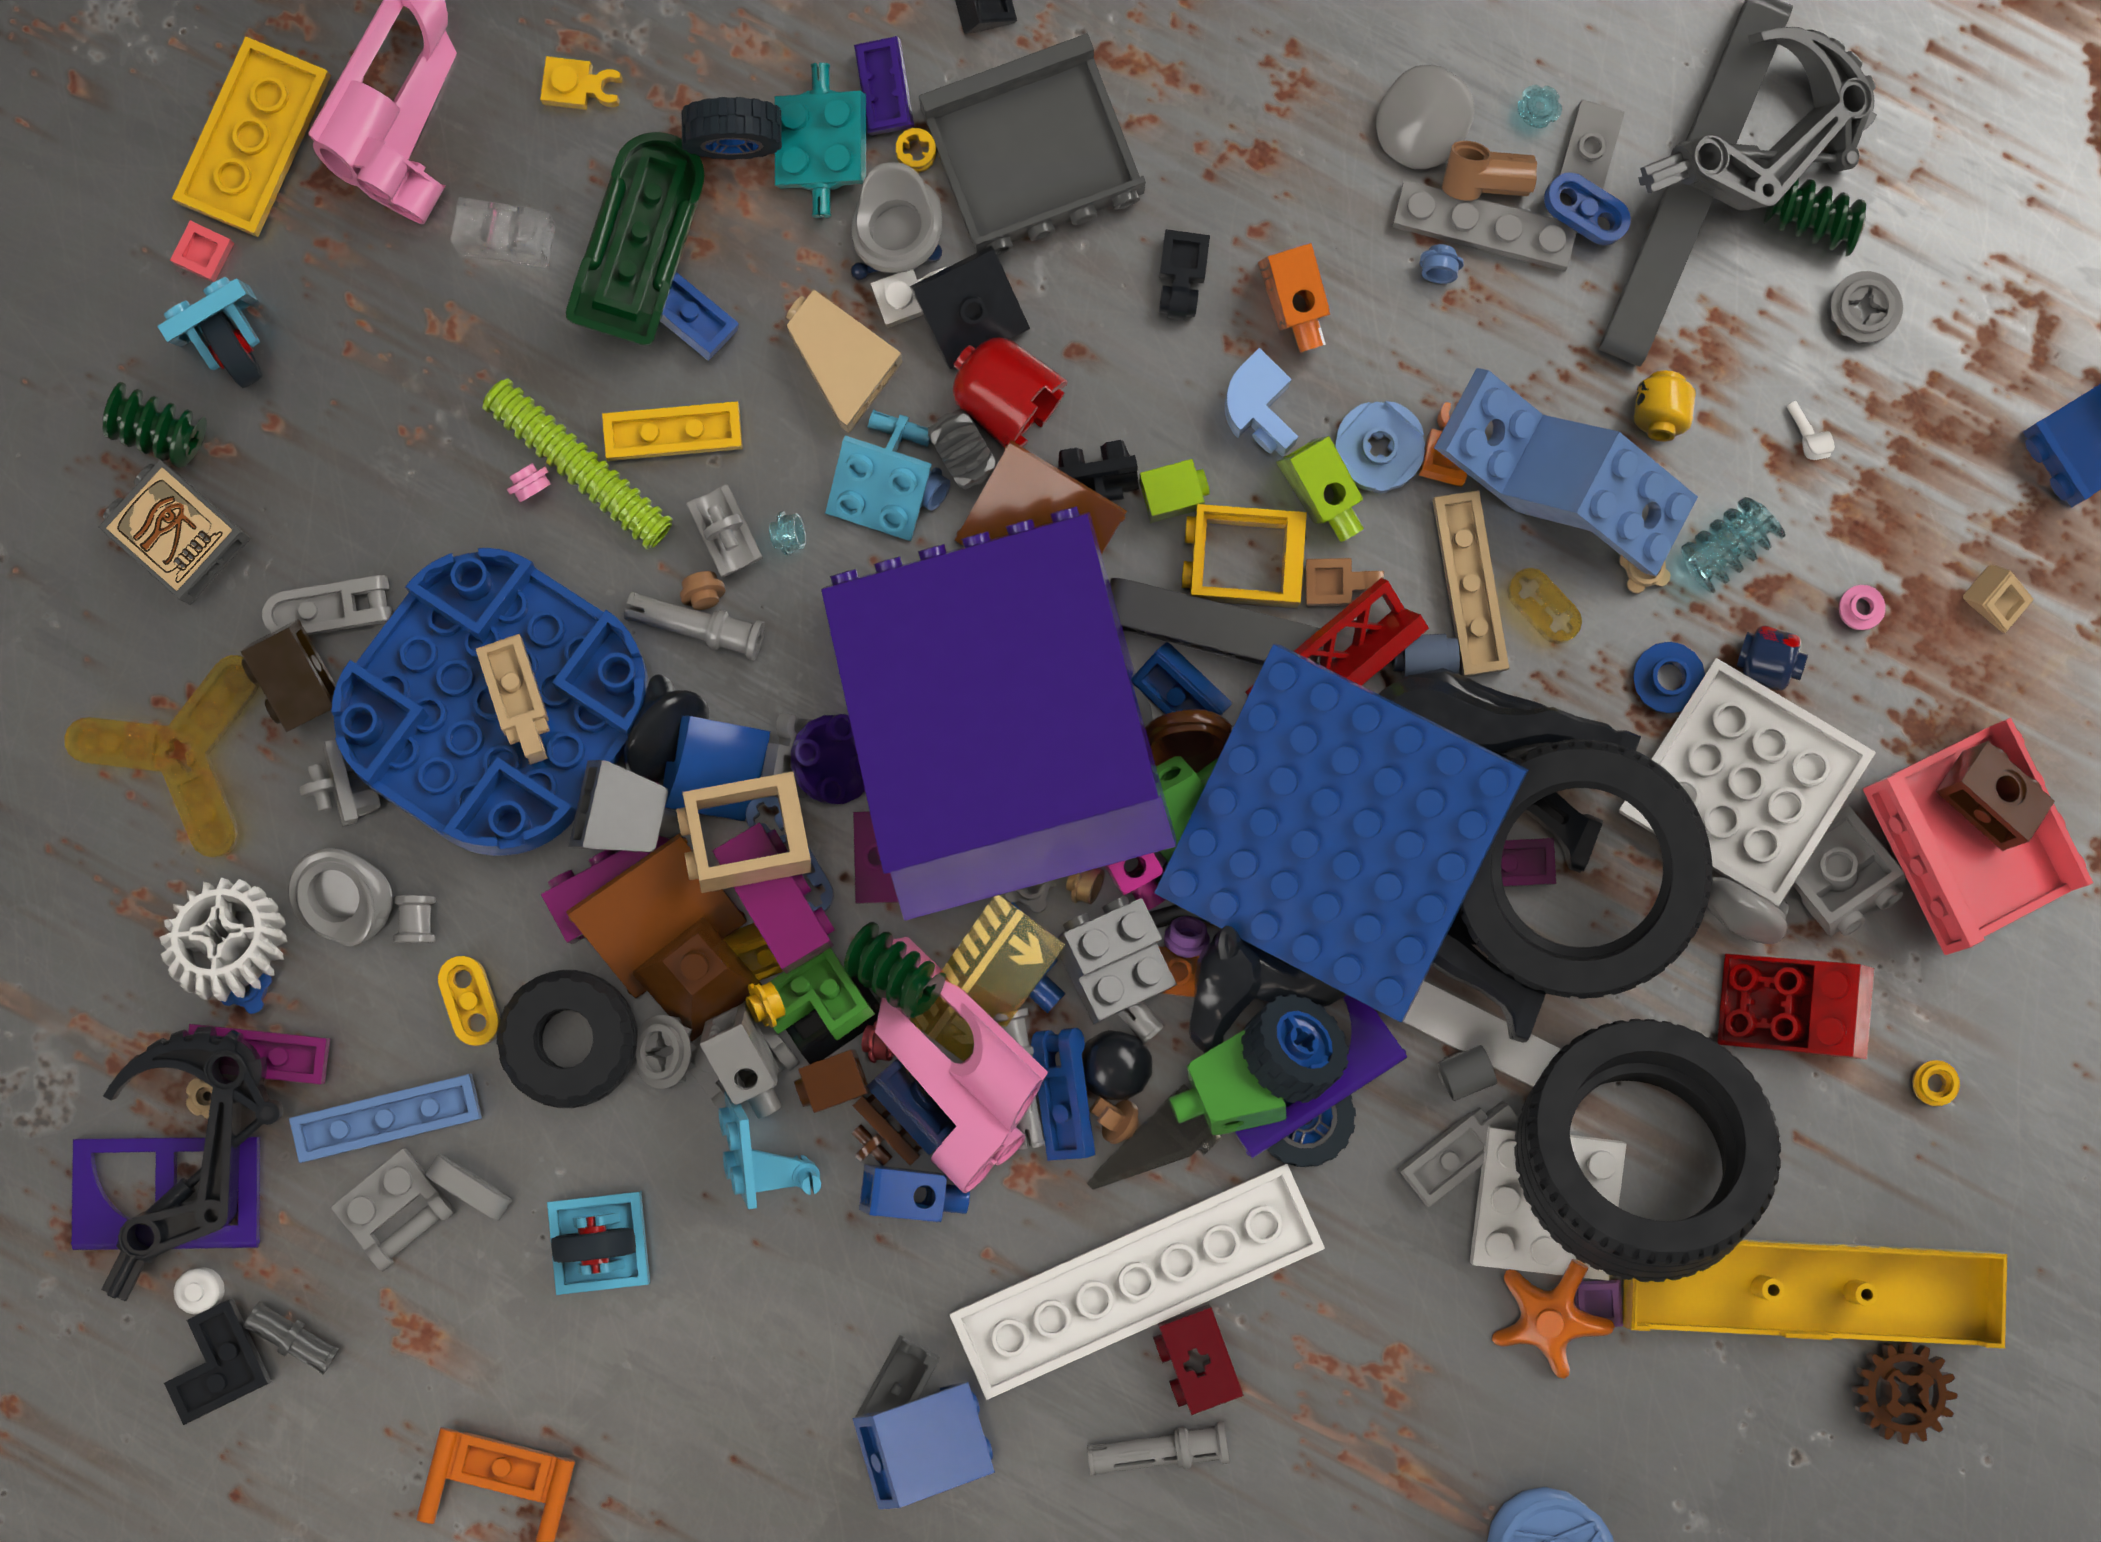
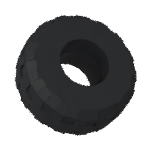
[496,970,638,1108]

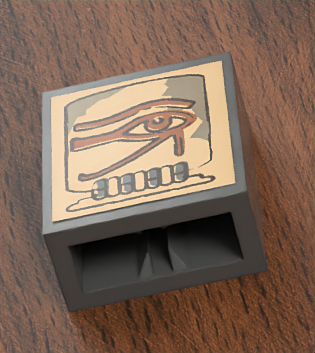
[98,460,251,605]

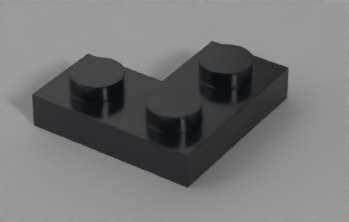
[164,1298,272,1425]

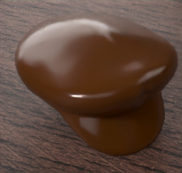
[1145,709,1233,773]

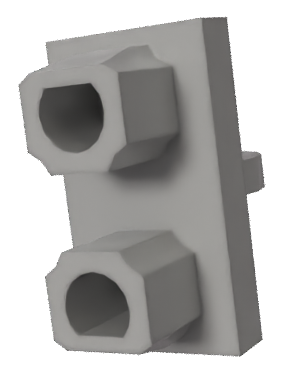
[686,484,763,578]
[299,739,380,827]

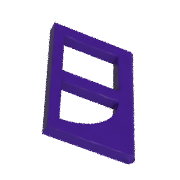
[1234,995,1408,1159]
[71,1137,260,1250]

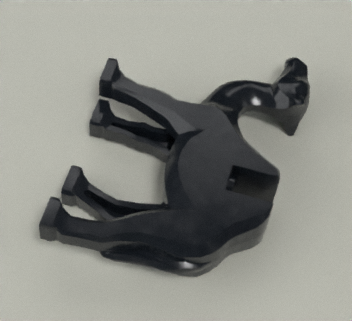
[1189,668,1641,1053]

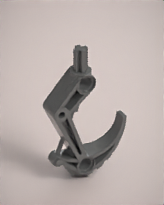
[1638,27,1877,211]

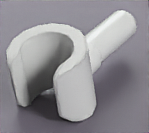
[1787,401,1835,460]

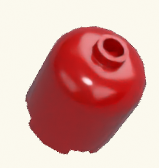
[953,338,1068,447]

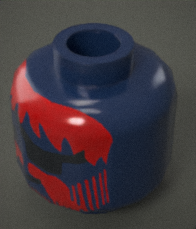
[1737,626,1808,690]

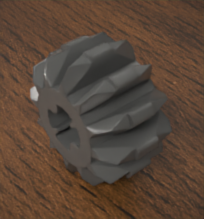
[928,409,997,490]

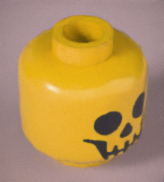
[1634,370,1696,442]

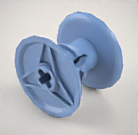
[1487,1487,1614,1542]

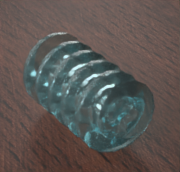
[1681,497,1786,593]

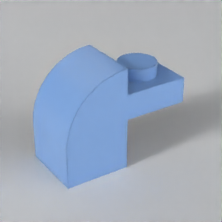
[1224,348,1299,457]

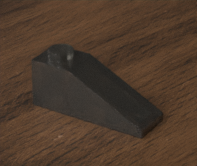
[1086,1084,1222,1190]

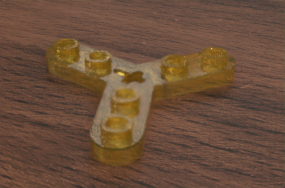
[64,655,260,858]

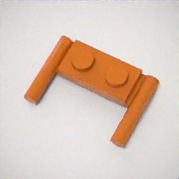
[416,1427,575,1542]

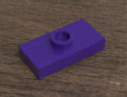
[854,36,914,136]

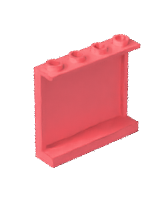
[1863,718,2093,955]

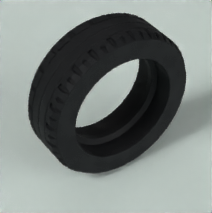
[1459,739,1712,999]
[1514,1019,1781,1282]

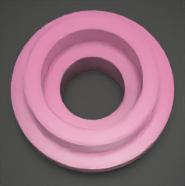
[506,463,551,502]
[1839,585,1885,631]

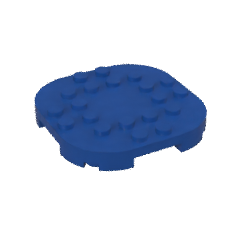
[331,548,649,856]

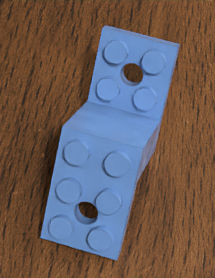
[1434,368,1698,576]

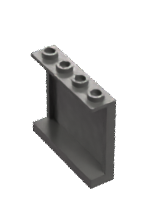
[919,33,1146,255]

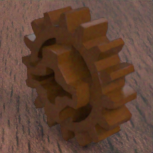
[1852,1342,1958,1444]

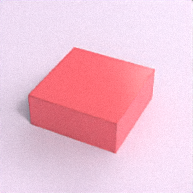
[170,220,235,282]

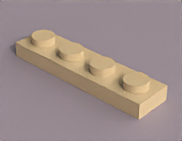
[1432,490,1509,677]

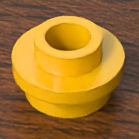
[1912,1060,1960,1106]

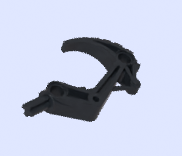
[101,1026,283,1301]

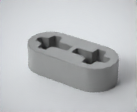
[425,1154,512,1221]

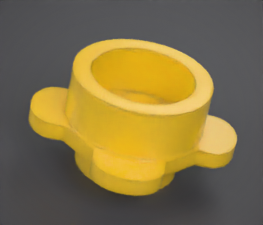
[746,982,785,1028]

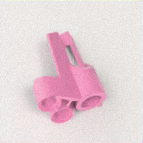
[308,0,457,224]
[875,937,1048,1193]

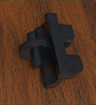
[1057,440,1139,501]

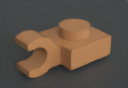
[1306,558,1384,606]

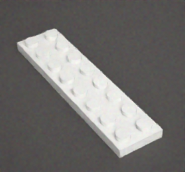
[949,1163,1325,1400]

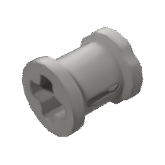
[393,895,436,943]

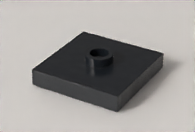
[910,246,1030,369]

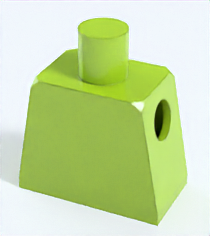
[1276,436,1364,542]

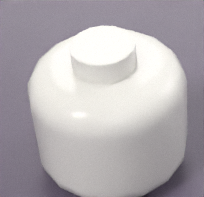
[173,1267,225,1315]

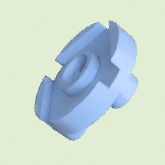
[1335,401,1425,494]

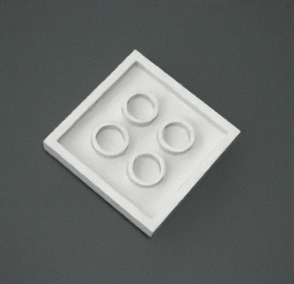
[1470,1126,1627,1281]

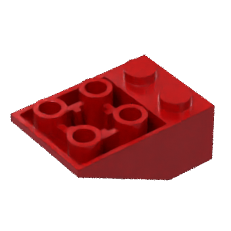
[1717,954,1875,1060]

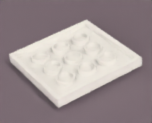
[1619,658,1876,907]

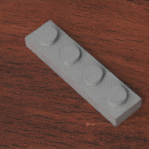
[1392,180,1577,271]

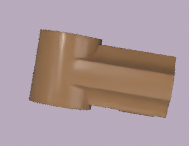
[1442,141,1537,201]

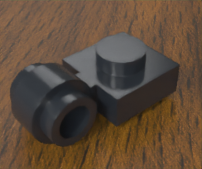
[1159,229,1210,320]

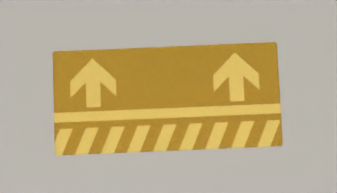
[909,895,1065,1062]

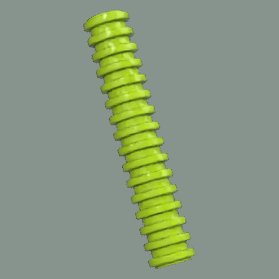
[482,378,673,549]

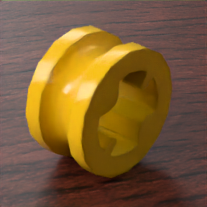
[896,128,936,173]

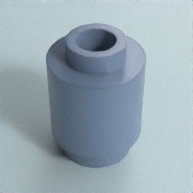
[1392,634,1460,678]

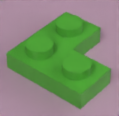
[770,948,875,1040]

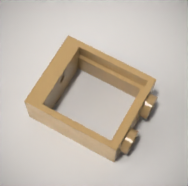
[676,771,812,893]

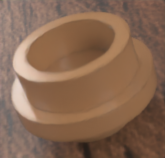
[680,571,726,610]

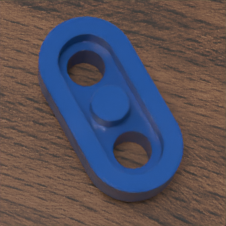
[1544,173,1631,245]

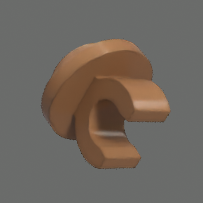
[1089,1096,1139,1144]

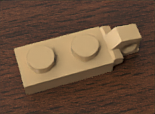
[476,634,550,765]

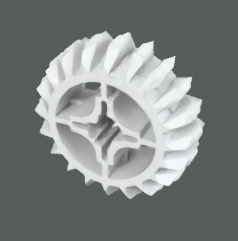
[159,877,288,1002]

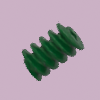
[1764,178,1866,256]
[102,382,207,468]
[844,922,946,1018]

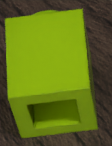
[1138,459,1210,524]

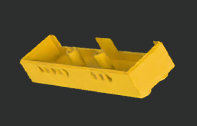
[1622,1239,2007,1349]

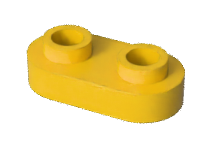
[438,956,501,1046]

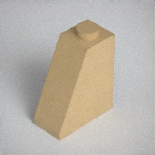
[786,289,903,433]

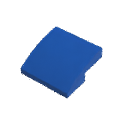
[663,716,771,821]

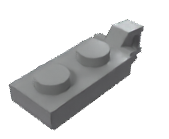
[1398,1101,1519,1207]

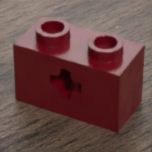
[1153,1304,1244,1415]

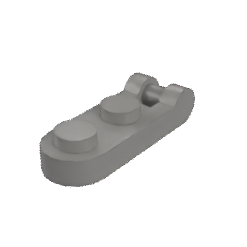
[262,575,393,636]

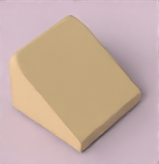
[1963,565,2034,633]

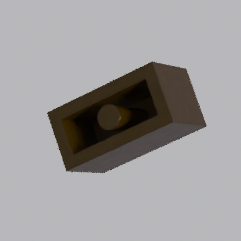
[241,619,336,732]

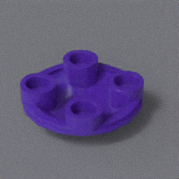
[791,714,865,804]

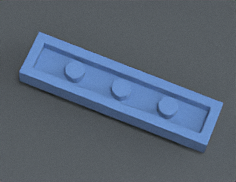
[289,1074,482,1163]

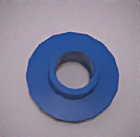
[1633,642,1705,714]

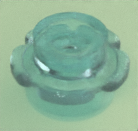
[1518,85,1562,128]
[769,511,806,556]

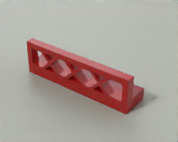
[1245,578,1429,696]

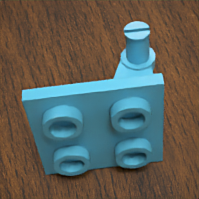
[825,409,932,541]
[718,1091,821,1209]

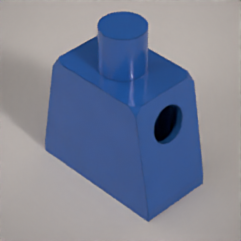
[859,1164,970,1222]

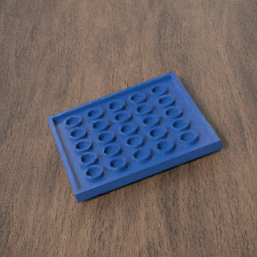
[1154,644,1529,1022]

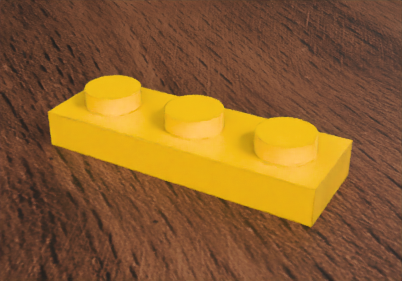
[602,401,743,461]

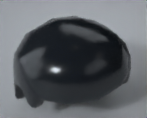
[1081,1030,1152,1100]

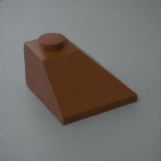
[632,916,762,1042]

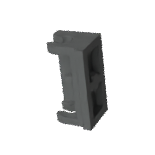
[855,1335,940,1417]

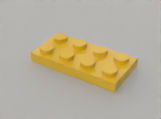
[172,36,331,237]

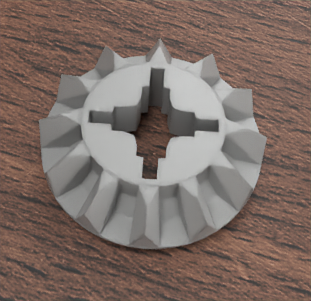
[1830,271,1903,343]
[633,1015,697,1089]

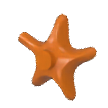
[1492,1259,1615,1379]

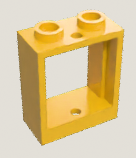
[1181,504,1307,609]

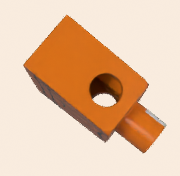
[1258,243,1330,353]

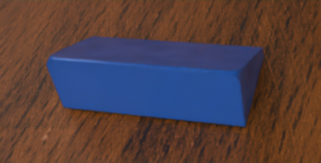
[1131,642,1232,716]

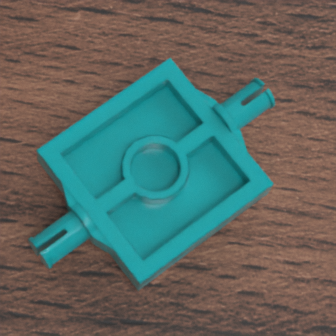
[774,62,866,218]

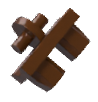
[851,1094,922,1166]

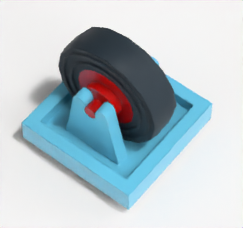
[157,277,263,388]
[547,1191,650,1295]

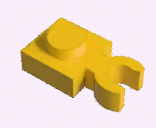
[540,56,623,110]

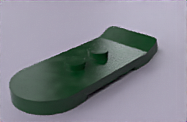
[566,132,705,346]

